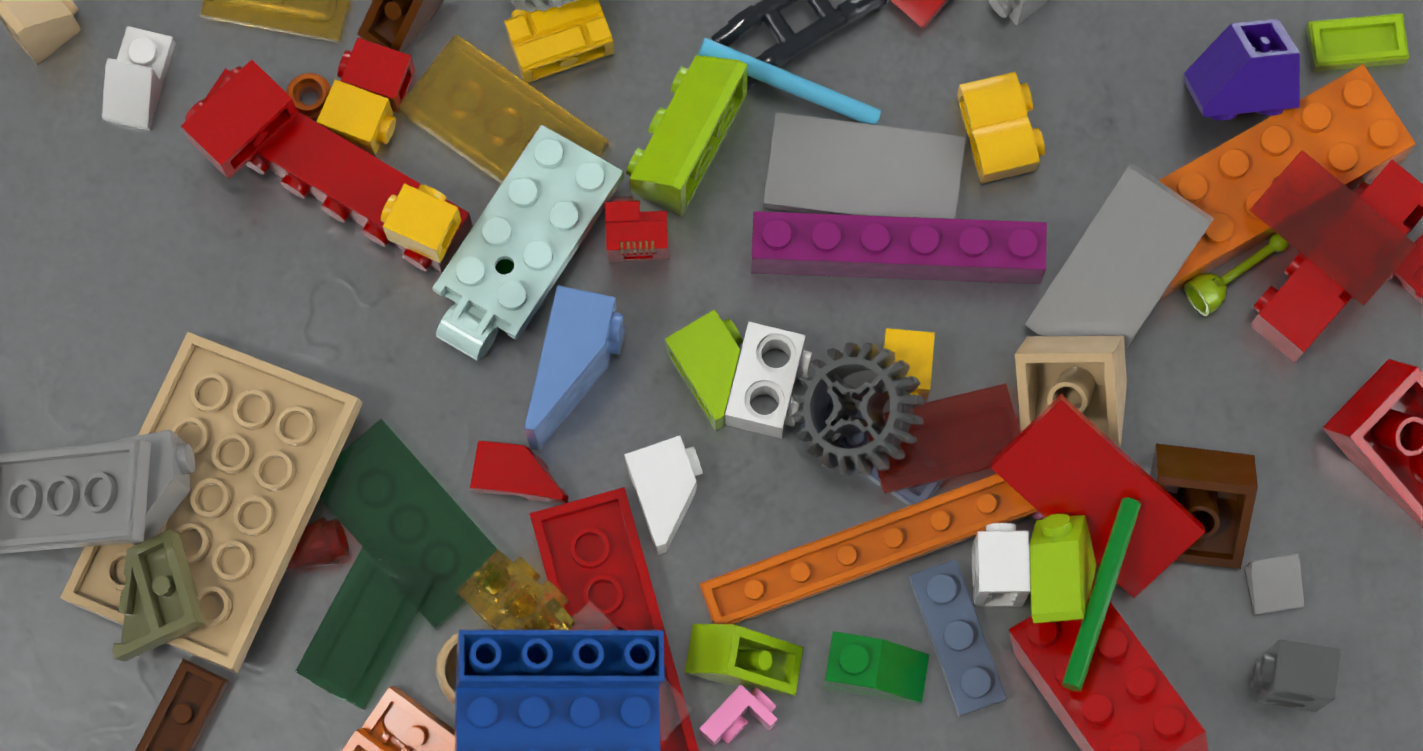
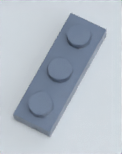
[909,559,1007,717]

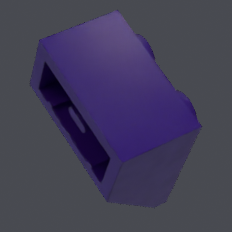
[1184,19,1300,120]

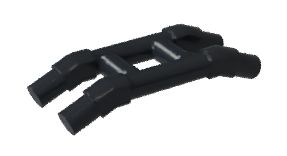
[711,0,887,89]

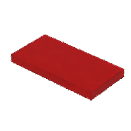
[990,394,1205,598]

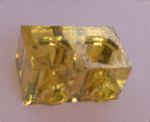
[456,549,576,630]

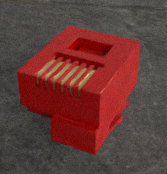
[605,196,669,262]

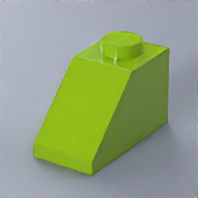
[664,309,743,431]
[1029,514,1097,623]
[684,624,804,696]

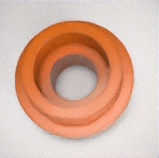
[286,73,331,120]

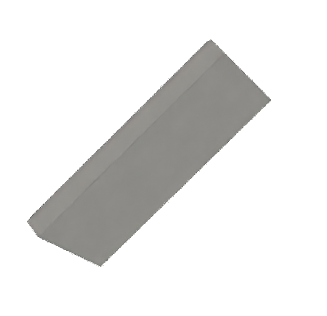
[763,112,966,219]
[1024,163,1214,350]
[0,439,151,554]

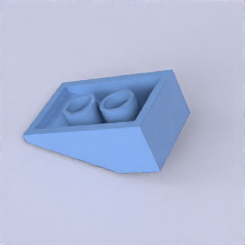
[524,285,625,451]

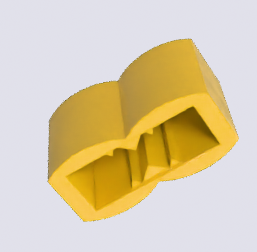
[957,72,1045,184]

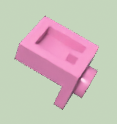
[699,685,777,747]

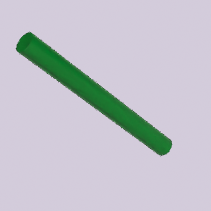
[1062,498,1141,692]

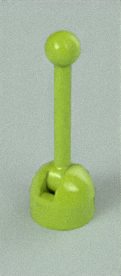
[1184,233,1289,316]

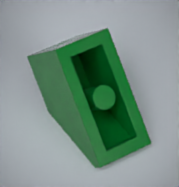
[823,631,929,705]

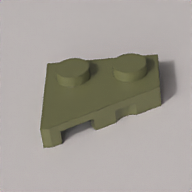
[112,529,206,662]

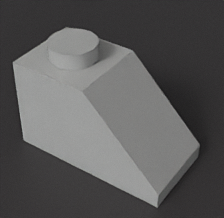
[113,429,195,545]

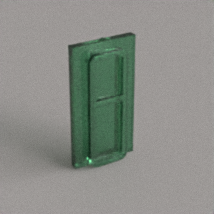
[295,540,436,710]

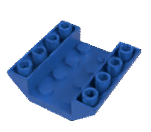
[455,630,664,751]

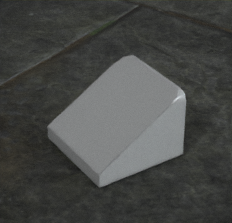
[1245,554,1304,615]

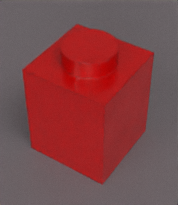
[337,37,416,113]

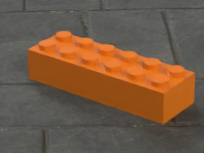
[1158,64,1416,301]

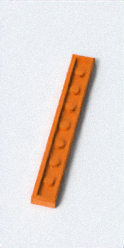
[699,474,1040,625]

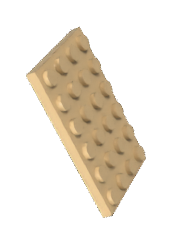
[60,332,363,673]

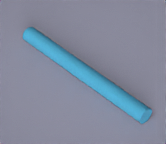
[697,37,881,125]

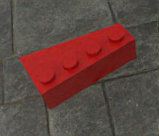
[1250,159,1423,363]

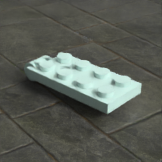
[432,124,624,361]

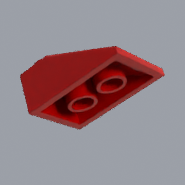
[1322,359,1423,528]

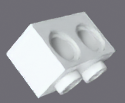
[725,321,812,439]
[971,523,1030,607]

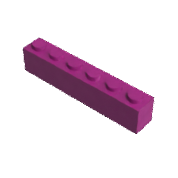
[751,211,1047,284]

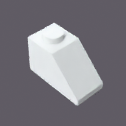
[624,435,703,555]

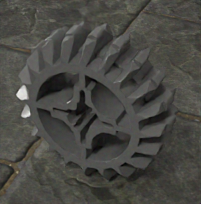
[791,342,926,476]

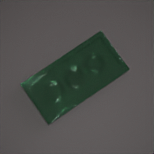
[320,419,511,630]

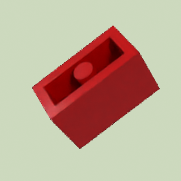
[181,59,299,180]

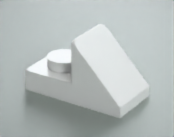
[102,26,176,131]

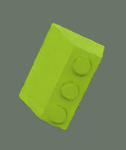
[626,55,748,217]

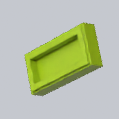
[1305,13,1409,72]

